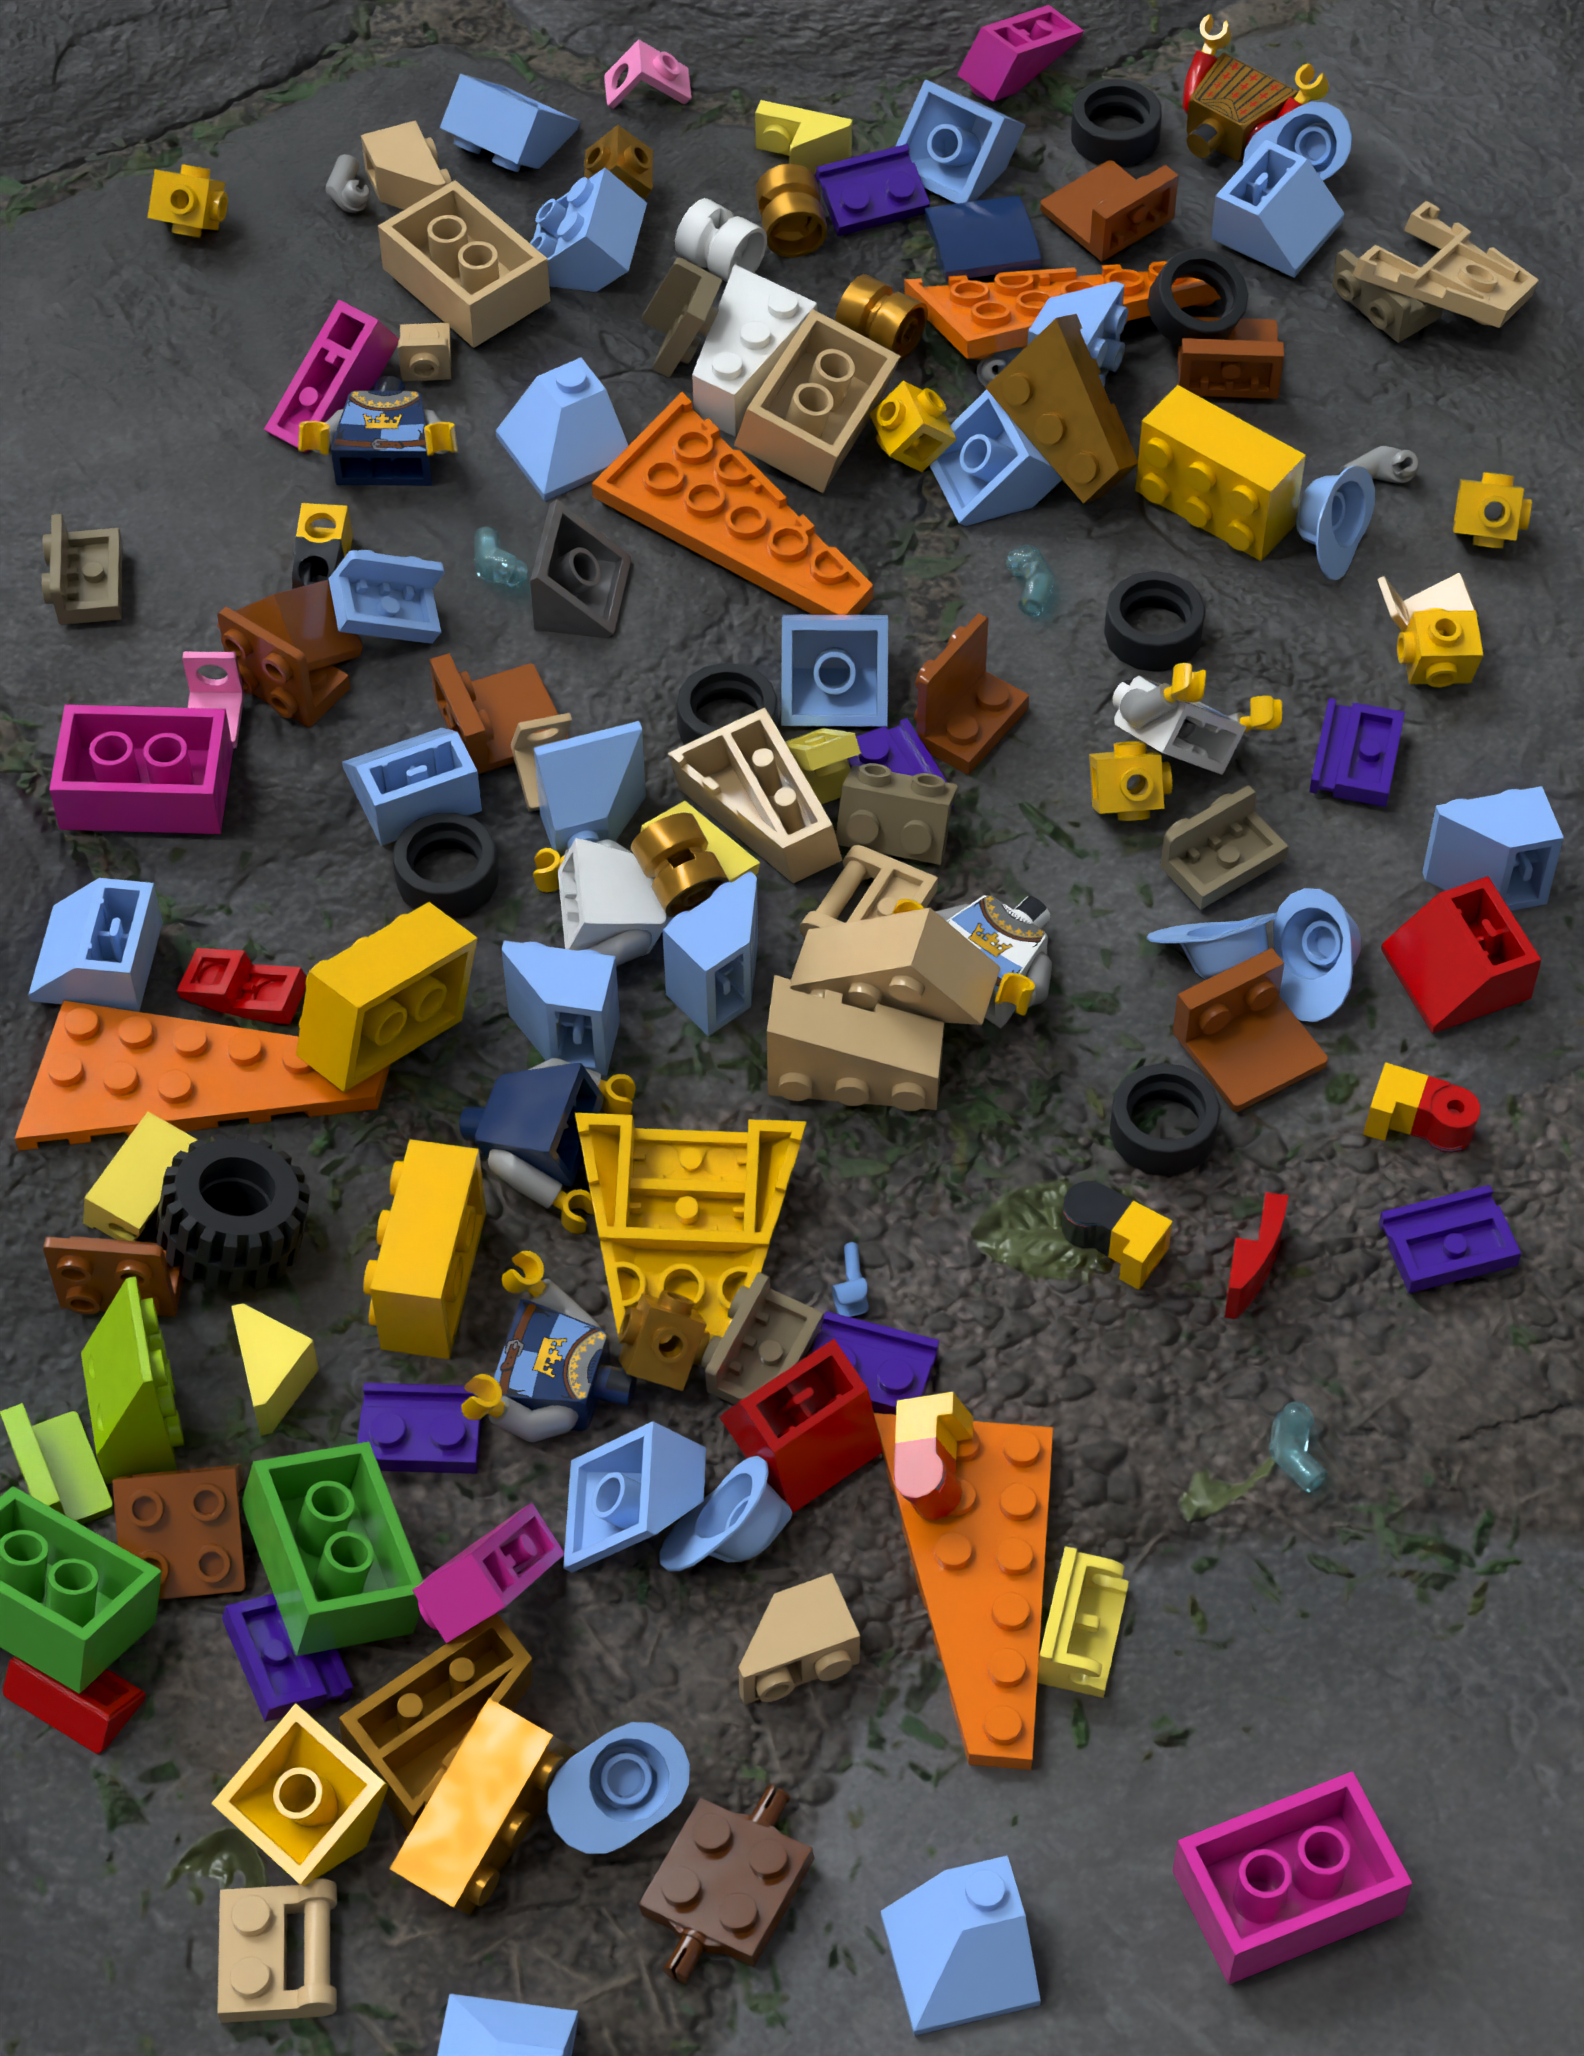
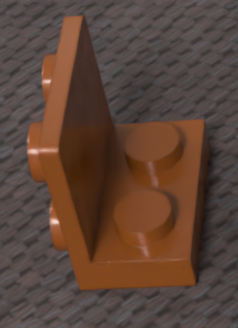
[1040,160,1179,262]
[1178,317,1284,399]
[217,607,350,728]
[914,613,1029,775]
[429,653,568,774]
[1173,948,1328,1112]
[43,1236,184,1317]
[112,1464,246,1599]

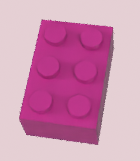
[49,705,233,834]
[1172,1771,1412,1985]

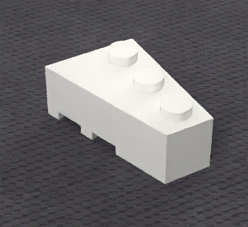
[692,264,817,437]

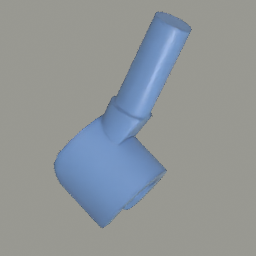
[832,1242,869,1317]

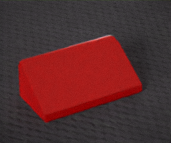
[2,1656,146,1754]

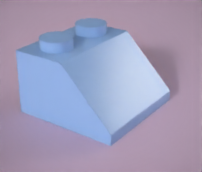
[440,74,581,172]
[930,390,1062,526]
[781,615,888,726]

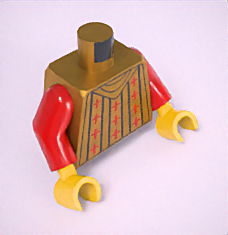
[1182,15,1329,161]

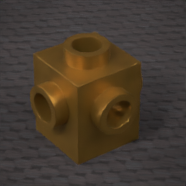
[584,125,653,200]
[618,1291,710,1391]

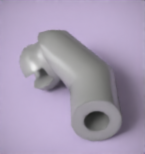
[1340,446,1419,484]

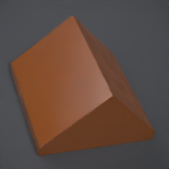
[217,580,363,672]

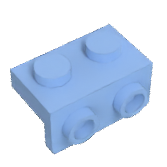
[329,550,444,644]

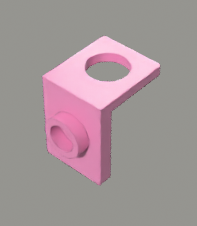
[604,39,691,109]
[182,652,245,749]

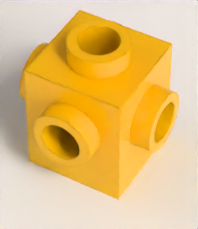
[147,164,228,237]
[869,380,957,472]
[1452,472,1532,548]
[1397,607,1483,687]
[1089,741,1172,821]

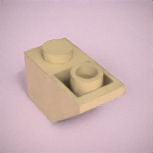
[361,120,452,210]
[739,1573,860,1705]

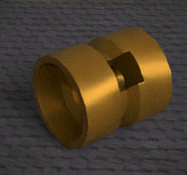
[756,164,827,258]
[835,274,928,362]
[631,812,730,917]

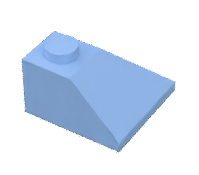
[895,79,1026,204]
[496,358,628,501]
[534,721,646,857]
[563,1421,706,1573]
[881,1855,1041,2036]
[437,1994,579,2056]

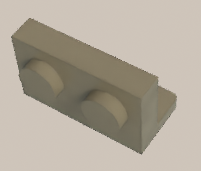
[1332,249,1443,343]
[642,257,722,378]
[42,514,123,625]
[836,763,958,865]
[1160,785,1289,910]
[701,1272,824,1405]

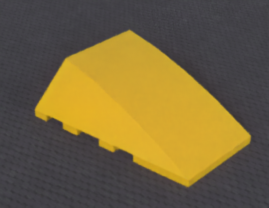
[575,1113,807,1344]

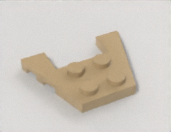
[1352,201,1539,328]

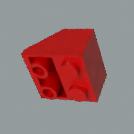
[1381,876,1542,1034]
[719,1339,883,1514]

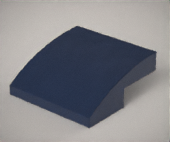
[925,195,1042,281]

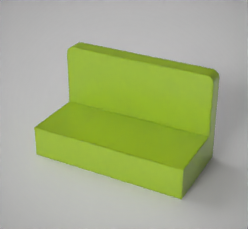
[0,1403,114,1525]

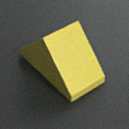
[231,1304,319,1436]

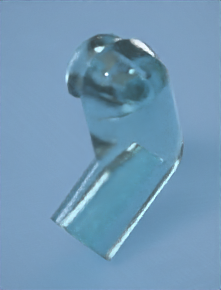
[474,527,528,588]
[1006,544,1055,617]
[1269,1402,1328,1493]

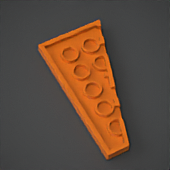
[904,261,1221,359]
[592,392,873,615]
[14,1000,391,1151]
[874,1413,1053,1770]

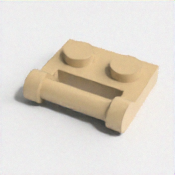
[799,845,938,938]
[218,1879,337,2023]

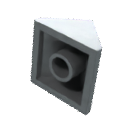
[530,499,632,638]

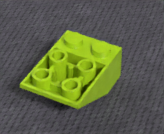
[81,1277,184,1484]

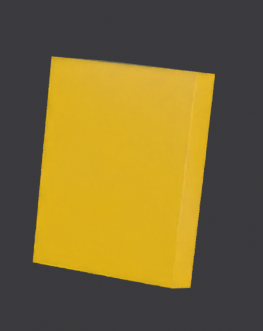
[211,1703,389,1886]

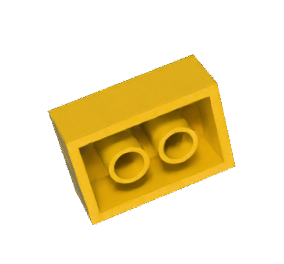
[1135,385,1306,561]
[296,902,478,1092]
[363,1139,486,1360]

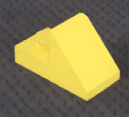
[755,100,852,175]
[785,728,861,804]

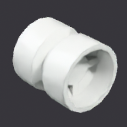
[675,198,767,282]

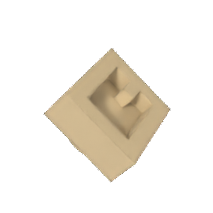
[398,322,451,382]

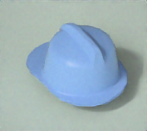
[1243,102,1352,181]
[1296,465,1375,580]
[1273,888,1361,1022]
[1147,913,1277,980]
[659,1456,792,1571]
[548,1722,690,1854]

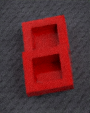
[177,948,307,1025]
[1224,1192,1289,1319]

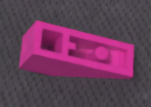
[957,5,1084,102]
[264,300,400,453]
[412,1503,564,1643]

